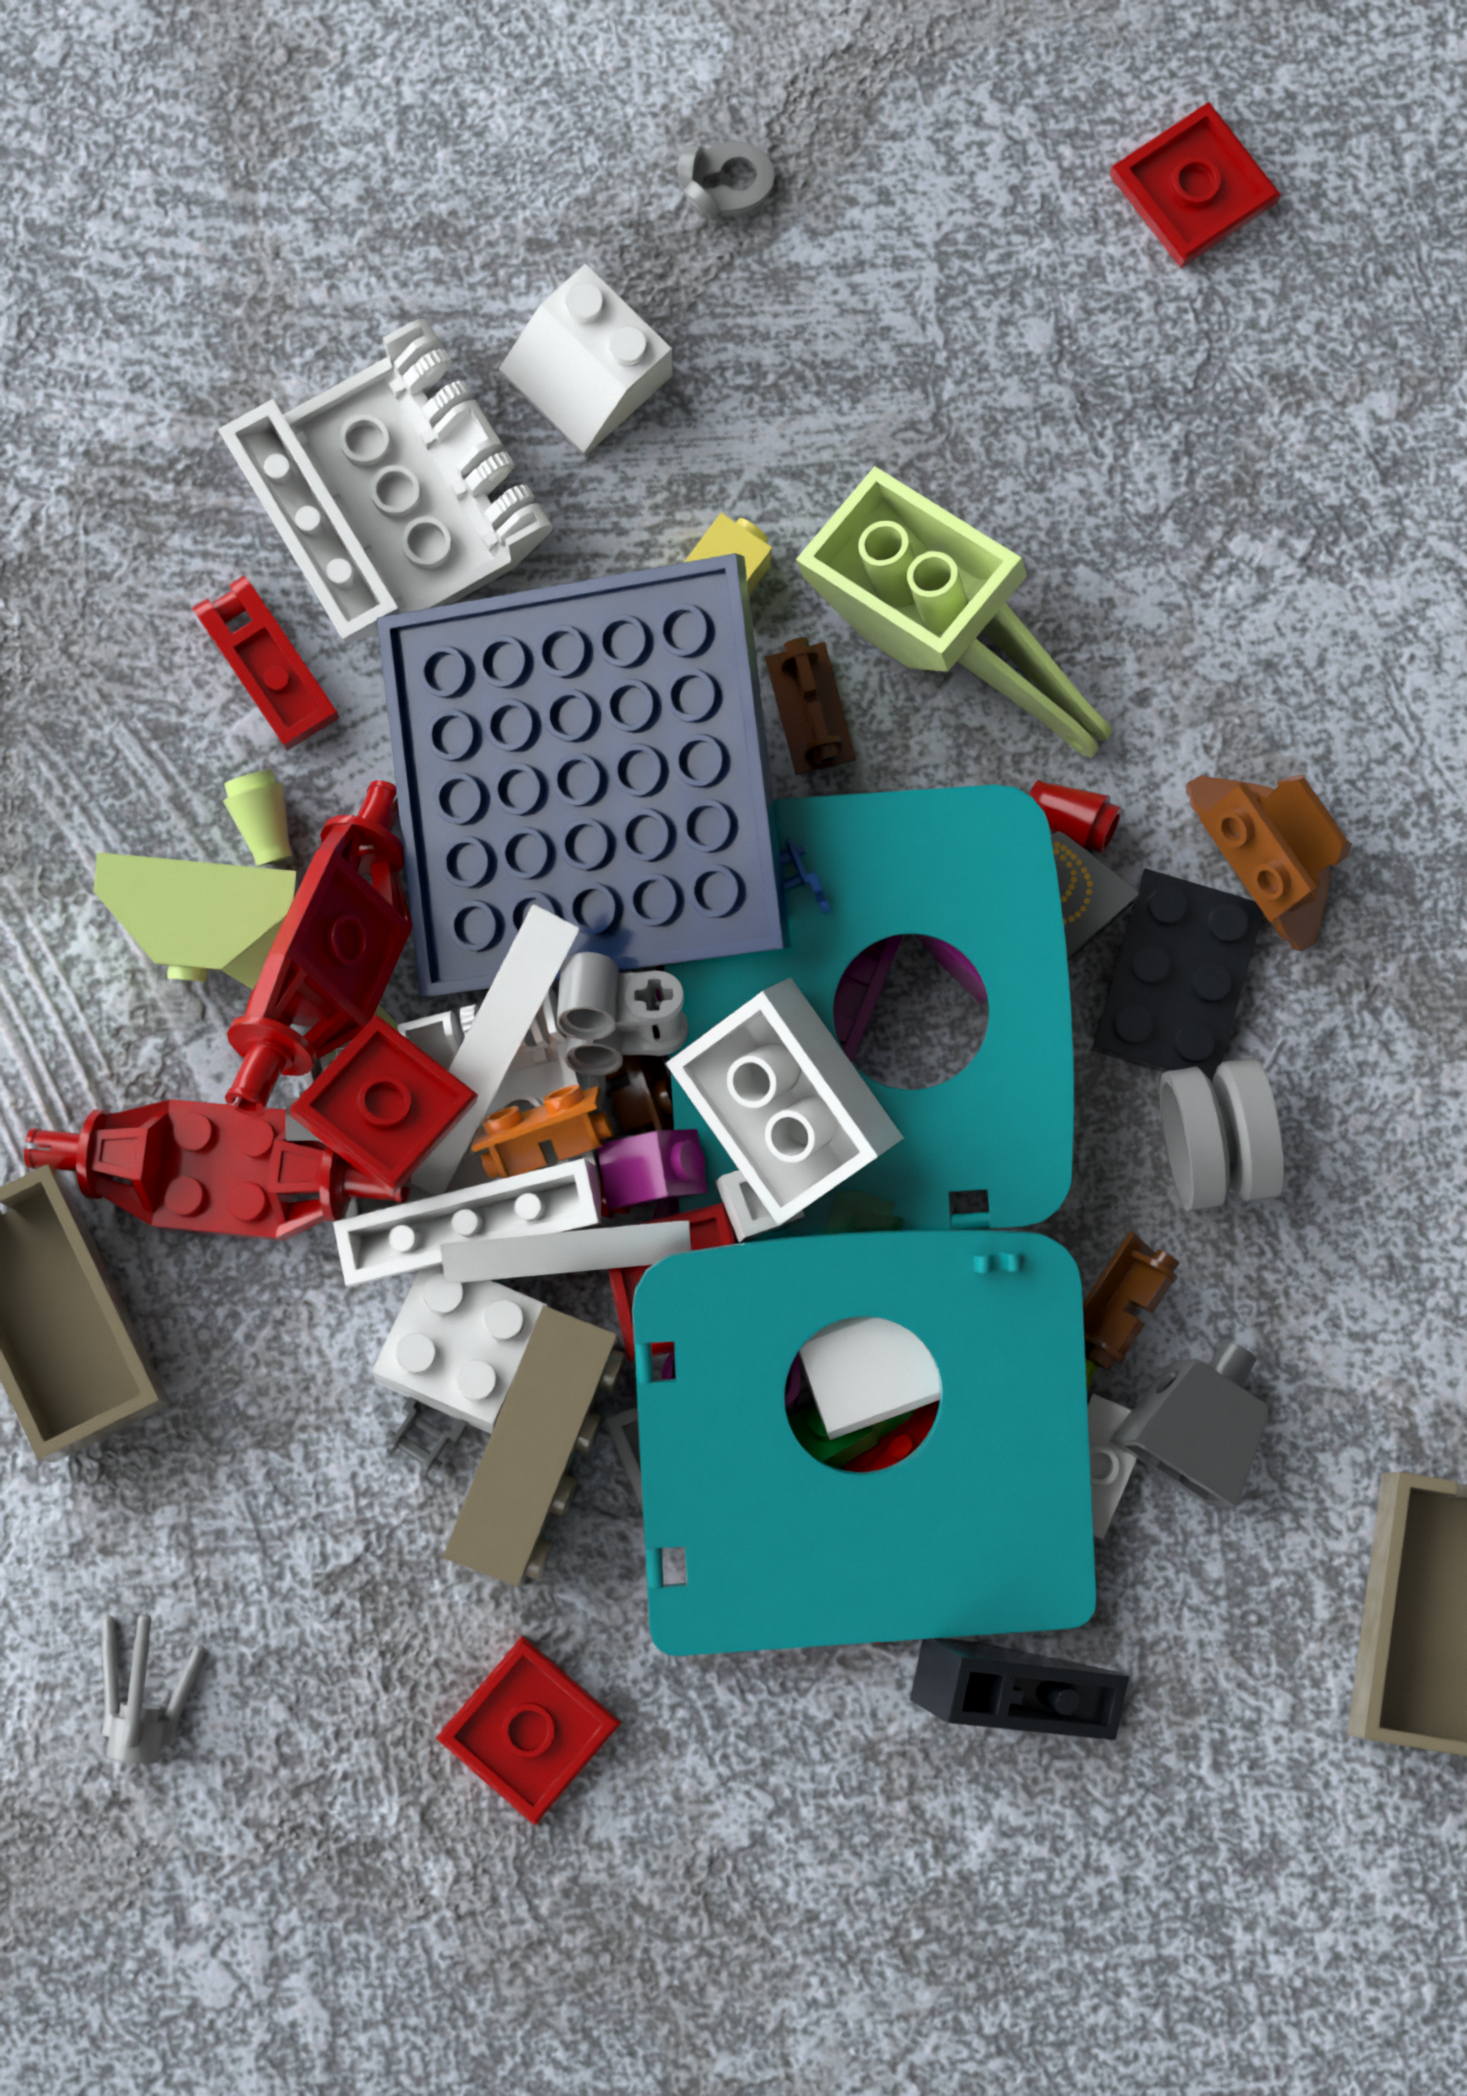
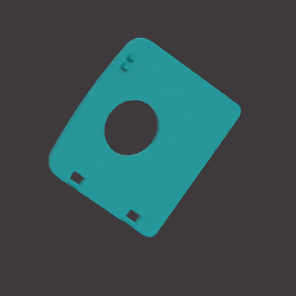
[664,784,1074,1244]
[632,1230,1096,1656]

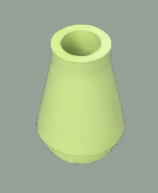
[223,769,293,867]

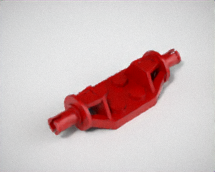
[225,780,413,1117]
[24,1099,411,1241]

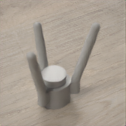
[102,1614,206,1764]

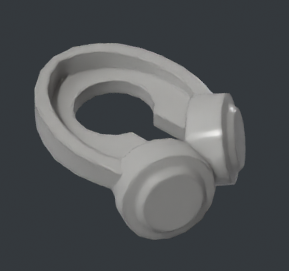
[678,141,775,221]

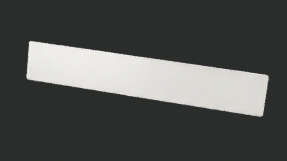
[410,905,579,1196]

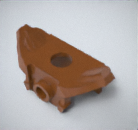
[1186,774,1352,951]

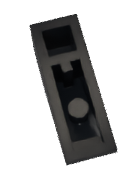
[910,1638,1129,1740]

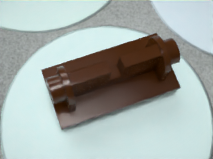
[765,637,856,775]
[605,1025,674,1136]
[1083,1231,1180,1371]

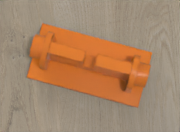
[471,1084,613,1179]

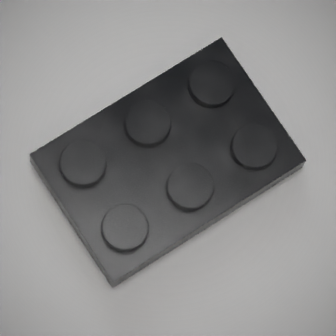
[1090,868,1263,1084]

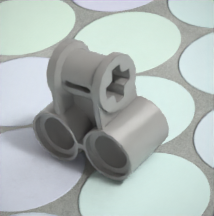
[557,952,689,1076]

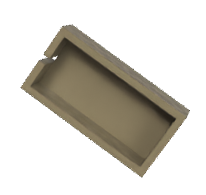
[0,1164,171,1463]
[442,1305,627,1587]
[1347,1472,1467,1756]

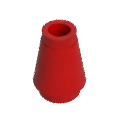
[1029,780,1122,854]

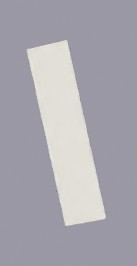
[439,1220,691,1283]

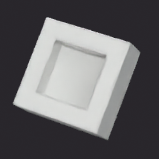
[716,1170,805,1243]

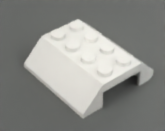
[218,319,553,643]
[304,986,601,1287]

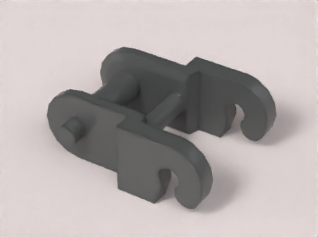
[386,1397,469,1476]

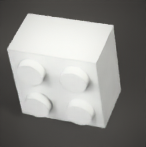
[372,1264,547,1434]

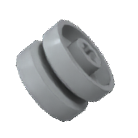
[1159,1057,1284,1212]

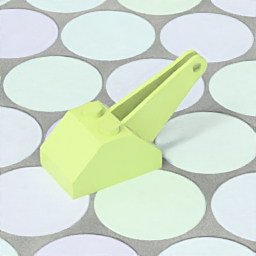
[796,466,1113,758]
[93,852,398,1031]

